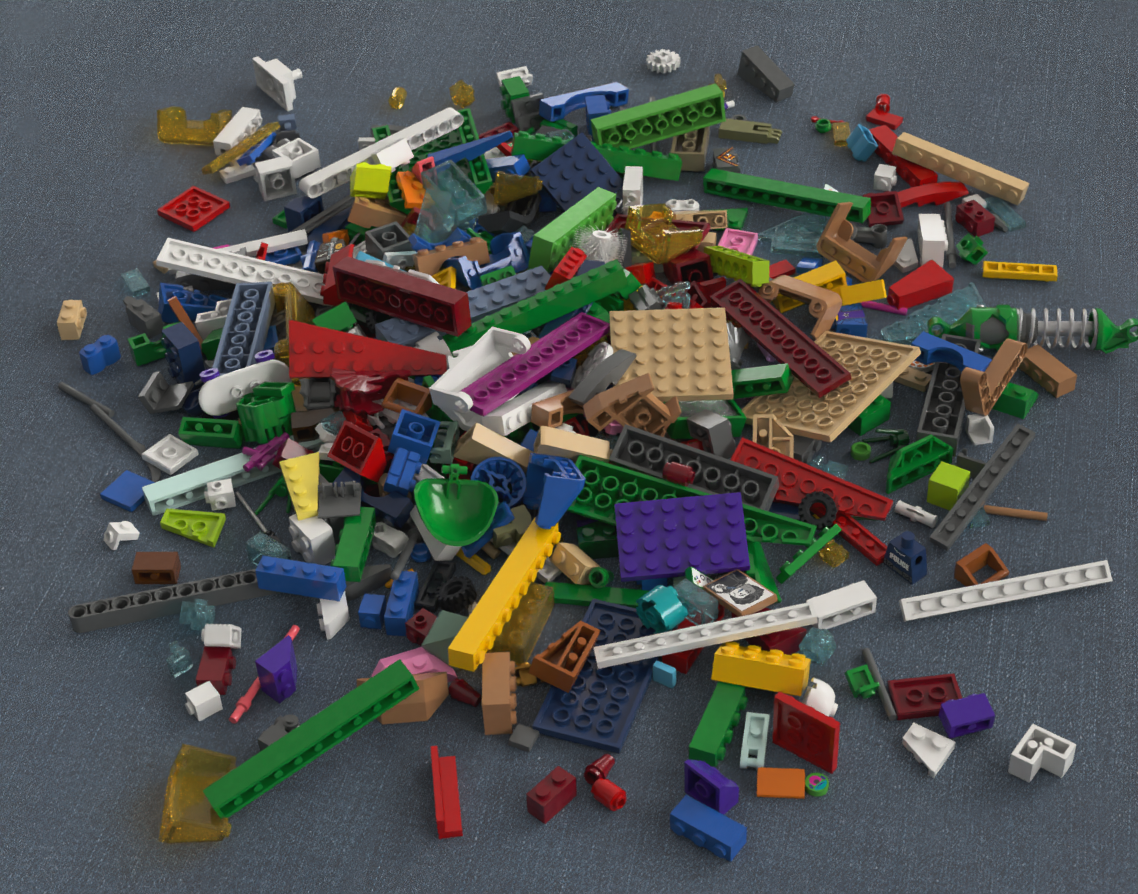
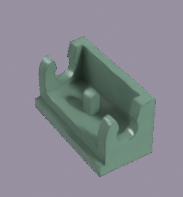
[430,420,460,464]

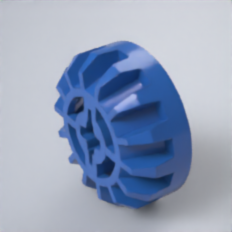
[471,457,526,509]

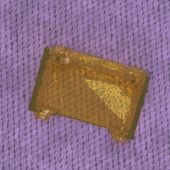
[157,106,232,146]
[494,159,543,205]
[625,203,703,264]
[158,743,237,844]

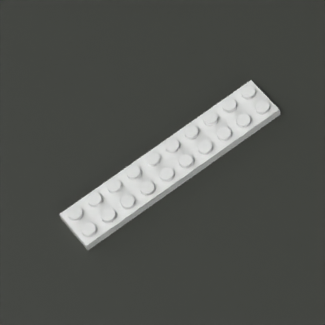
[156,238,333,306]

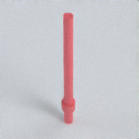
[229,625,300,724]

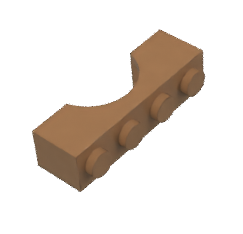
[412,237,490,276]
[531,390,596,428]

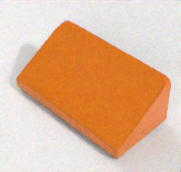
[757,767,805,799]

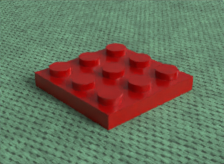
[157,186,230,232]
[772,691,840,774]

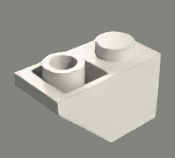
[316,591,350,640]

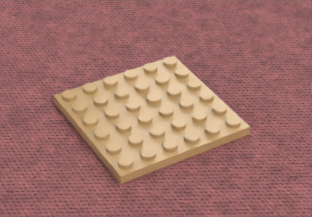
[609,307,734,402]

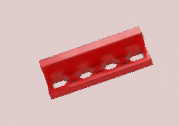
[430,746,463,839]

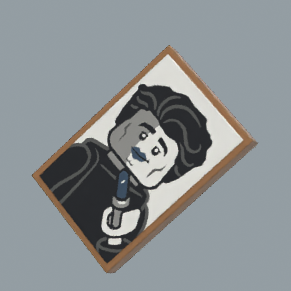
[703,569,778,617]

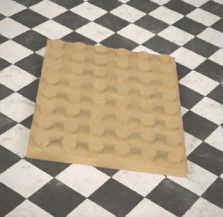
[742,331,921,443]

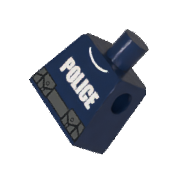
[883,531,927,585]

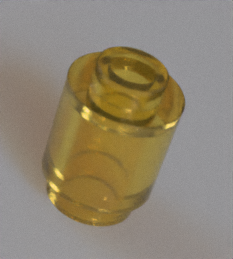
[388,87,407,109]

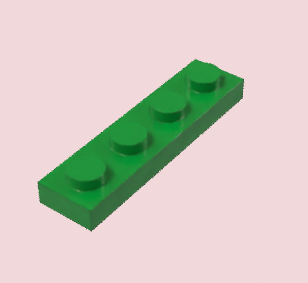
[776,524,842,584]

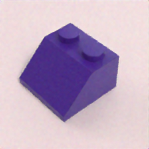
[255,635,297,704]
[684,760,739,815]

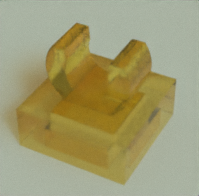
[819,539,849,568]

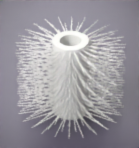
[573,225,627,267]

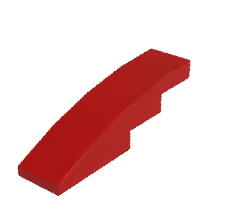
[897,182,969,208]

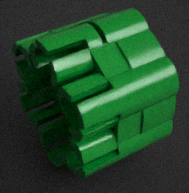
[236,392,297,444]

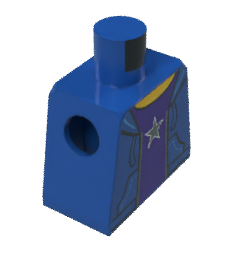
[830,303,868,338]

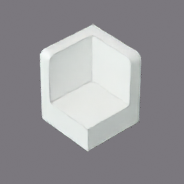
[965,414,994,445]

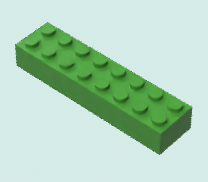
[591,83,726,149]
[528,187,617,273]

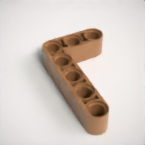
[960,338,1027,416]

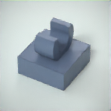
[278,114,297,131]

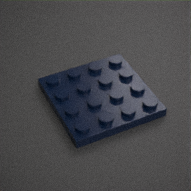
[530,132,624,213]

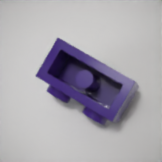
[939,693,995,739]

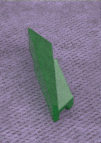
[744,541,781,603]

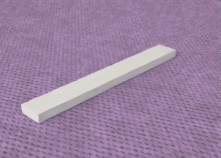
[168,229,308,275]

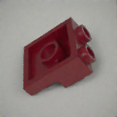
[862,191,904,227]

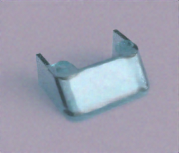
[414,189,477,243]

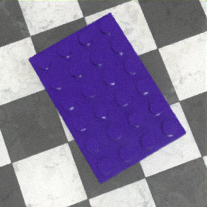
[615,492,750,582]

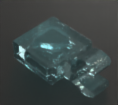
[166,640,193,678]

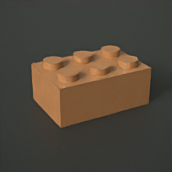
[482,652,517,735]

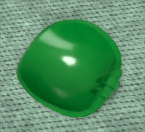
[414,463,498,546]

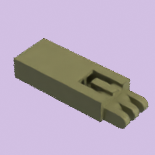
[719,118,782,144]

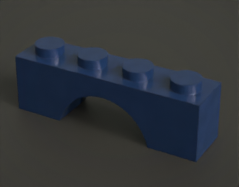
[333,467,414,529]

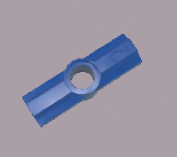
[301,240,322,273]

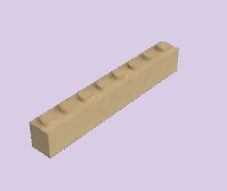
[892,132,1030,205]

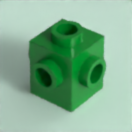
[956,233,988,265]

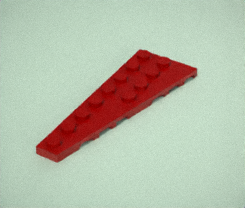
[289,320,447,379]
[731,437,893,521]

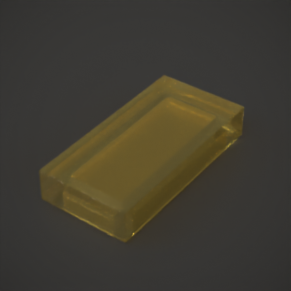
[832,122,850,146]

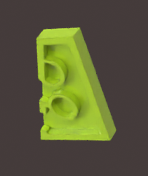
[160,508,226,548]

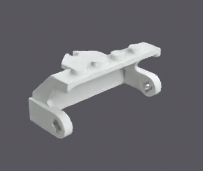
[429,327,531,431]

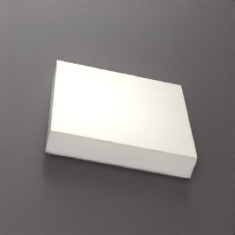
[142,434,199,475]

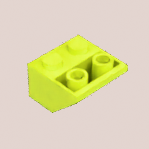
[350,162,391,199]

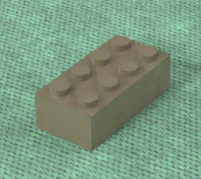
[671,126,710,172]

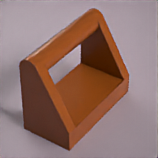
[381,378,432,415]
[954,543,1010,587]

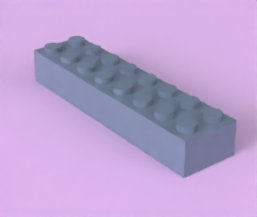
[212,282,276,376]

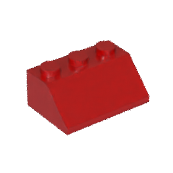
[320,244,354,306]
[327,420,387,483]

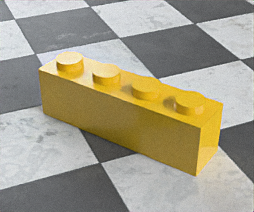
[772,260,847,313]

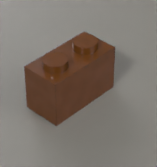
[131,552,181,584]

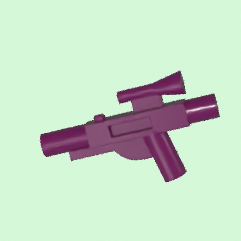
[242,432,290,472]

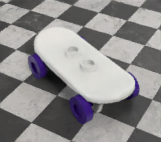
[198,350,292,418]

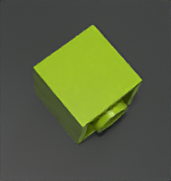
[927,461,970,510]

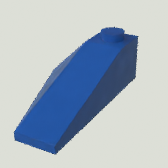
[158,283,228,323]

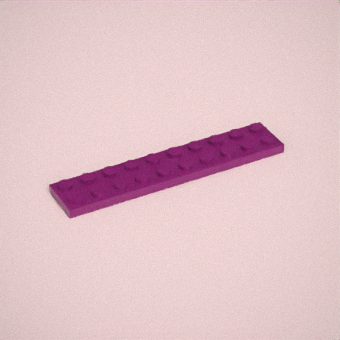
[461,312,610,417]

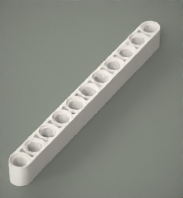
[299,107,464,198]

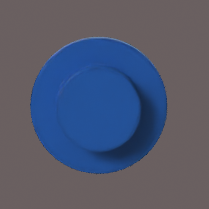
[411,543,432,562]

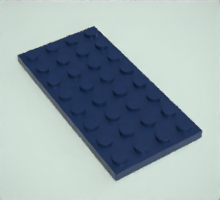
[532,599,673,754]

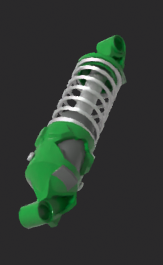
[927,304,1138,354]

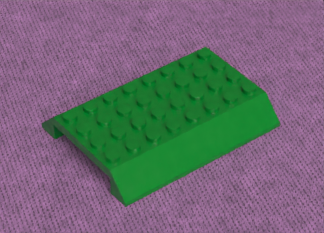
[372,108,493,215]

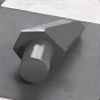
[991,213,1008,232]

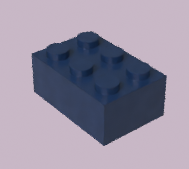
[161,322,205,392]

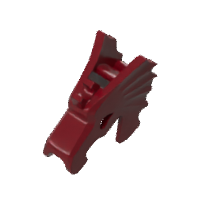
[330,368,411,415]

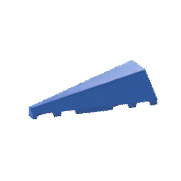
[427,131,513,174]

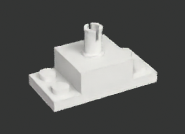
[252,56,302,111]

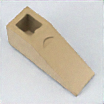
[671,210,727,229]

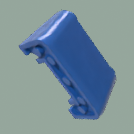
[443,232,530,290]
[522,453,586,529]

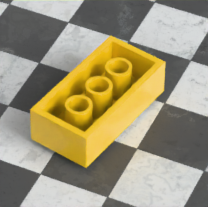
[711,641,811,696]

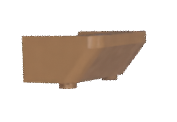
[817,202,908,283]
[758,275,842,340]

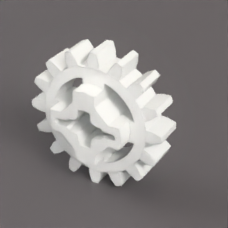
[646,49,680,73]

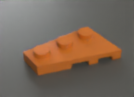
[396,171,436,209]

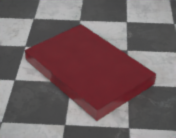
[887,673,962,720]

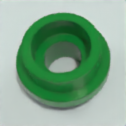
[815,119,832,133]

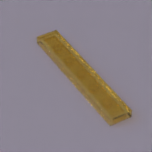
[201,122,281,175]

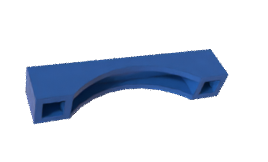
[539,82,629,122]

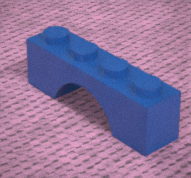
[911,331,992,374]

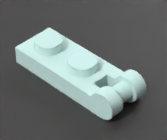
[740,712,770,770]

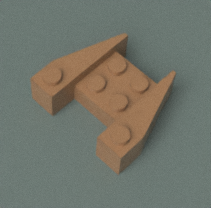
[348,193,408,229]
[583,373,682,437]

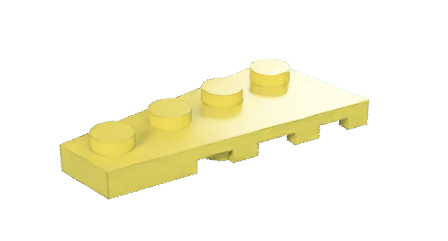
[279,452,320,521]

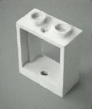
[623,166,643,216]

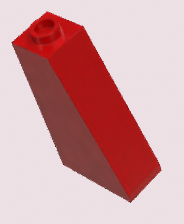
[887,260,954,310]

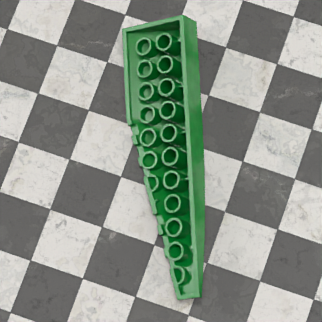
[567,455,817,546]

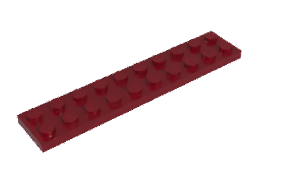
[710,279,851,398]

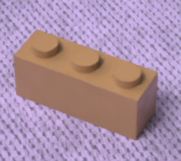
[1019,344,1077,398]

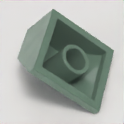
[421,610,468,671]

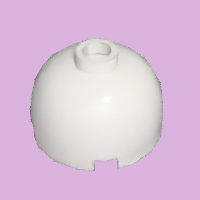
[801,677,838,717]

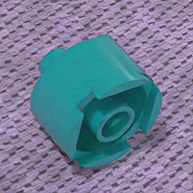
[636,585,688,634]

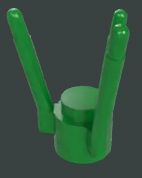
[254,475,292,516]

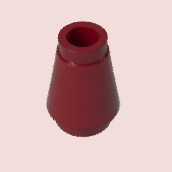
[448,678,482,707]
[584,754,615,786]

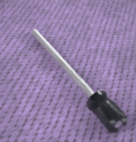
[235,491,282,545]

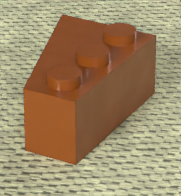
[528,621,601,693]

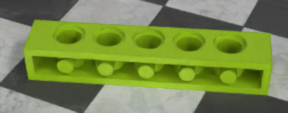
[704,246,769,287]

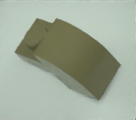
[492,505,532,548]

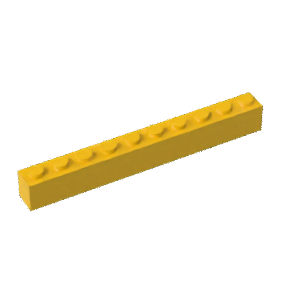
[448,518,561,672]

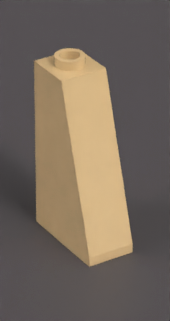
[453,422,534,477]
[534,426,613,464]

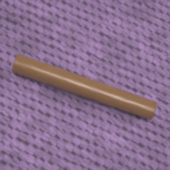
[983,505,1048,521]

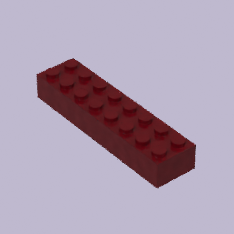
[333,256,472,337]

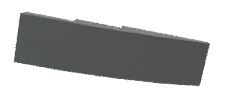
[568,349,637,406]

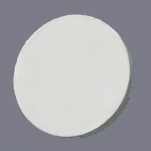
[572,342,613,389]

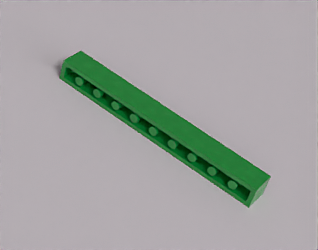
[511,131,682,181]
[703,168,871,223]
[442,259,629,358]
[202,659,419,821]

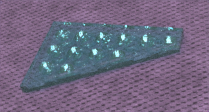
[881,282,986,344]

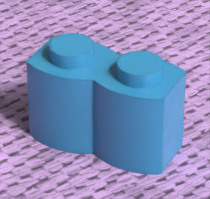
[846,124,878,162]

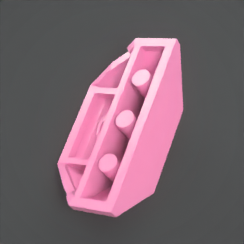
[371,647,457,682]

